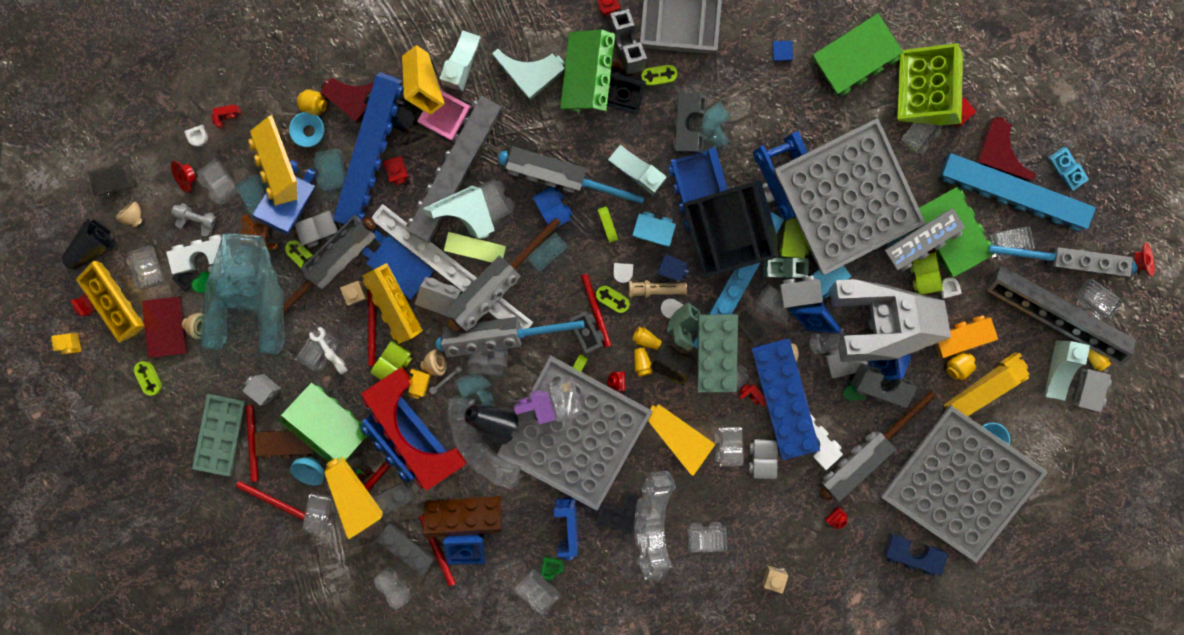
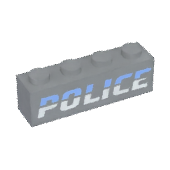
[884,208,965,271]

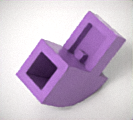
[514,391,560,424]

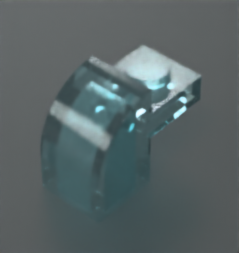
[701,102,731,148]
[455,373,494,406]

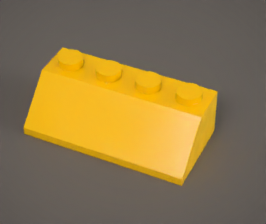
[248,115,297,206]
[76,261,145,343]
[362,263,423,344]

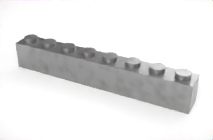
[406,96,502,243]
[987,265,1136,366]

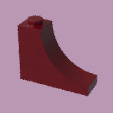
[320,73,389,124]
[975,117,1036,182]

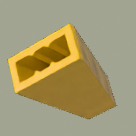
[402,45,445,115]
[943,365,1021,416]
[648,404,715,476]
[325,456,383,539]

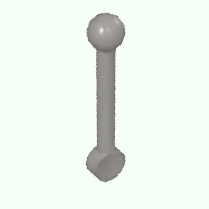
[429,366,462,394]

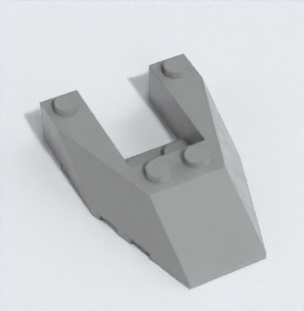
[829,279,951,362]

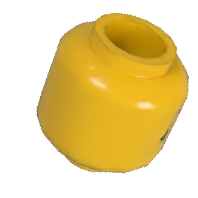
[297,89,327,116]
[946,352,976,380]

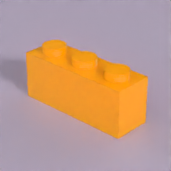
[935,315,998,358]

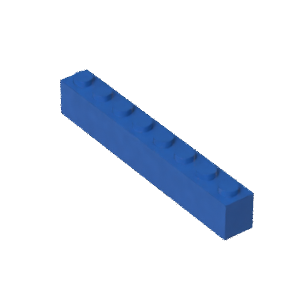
[333,72,404,224]

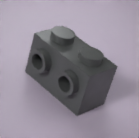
[569,311,605,353]

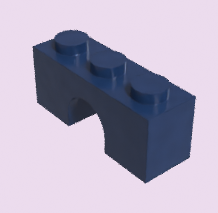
[656,254,689,283]
[883,533,948,577]

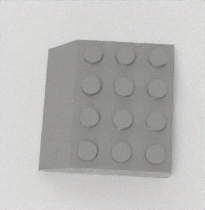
[640,0,722,55]

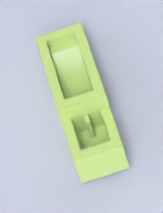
[444,232,506,263]

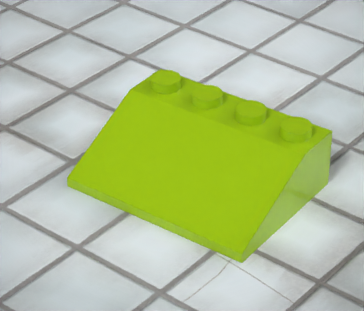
[898,43,963,125]

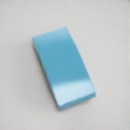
[1048,147,1089,191]

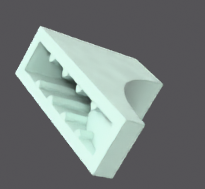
[440,30,481,92]
[492,49,565,100]
[608,145,666,196]
[423,186,495,239]
[1044,340,1090,401]

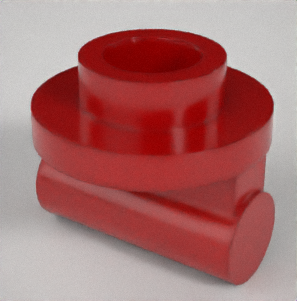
[607,371,626,391]
[825,506,848,529]

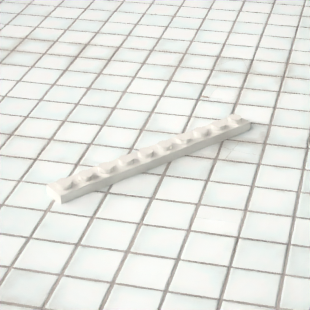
[372,204,533,329]

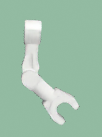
[309,327,348,375]

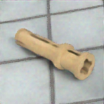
[628,280,687,298]

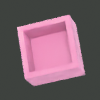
[417,90,472,142]

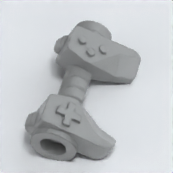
[171,204,216,236]

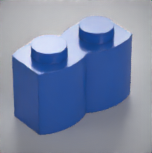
[533,186,573,229]

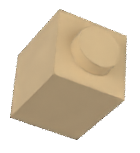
[340,281,368,306]
[762,565,788,594]

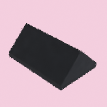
[607,72,646,114]

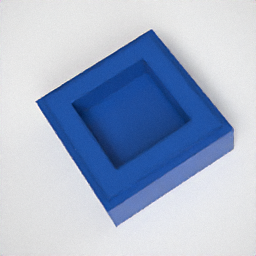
[772,41,793,62]

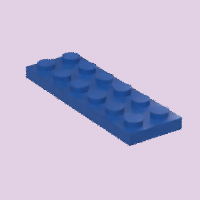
[752,338,820,460]

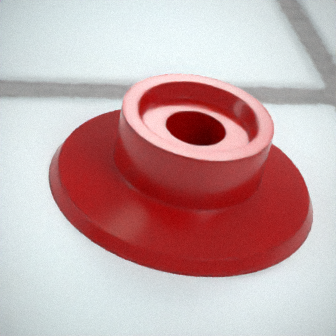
[171,161,196,193]
[1134,242,1155,276]

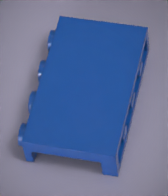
[668,147,728,233]
[359,397,447,483]
[554,498,579,560]

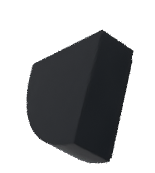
[172,273,198,292]

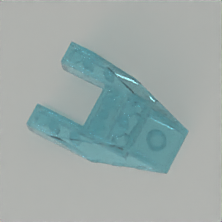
[201,233,284,354]

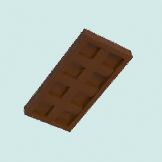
[423,496,502,538]

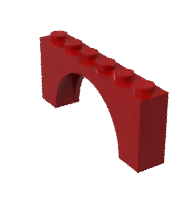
[361,367,467,491]

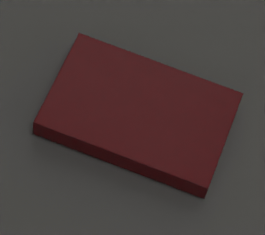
[142,296,188,358]

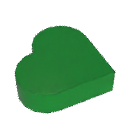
[190,271,214,294]
[842,379,866,401]
[541,556,564,580]

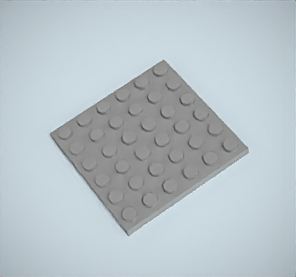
[773,118,926,275]
[496,356,652,511]
[881,405,1048,563]

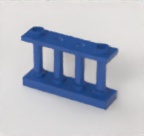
[753,131,808,222]

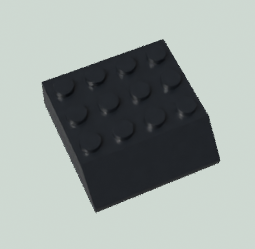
[683,181,777,278]

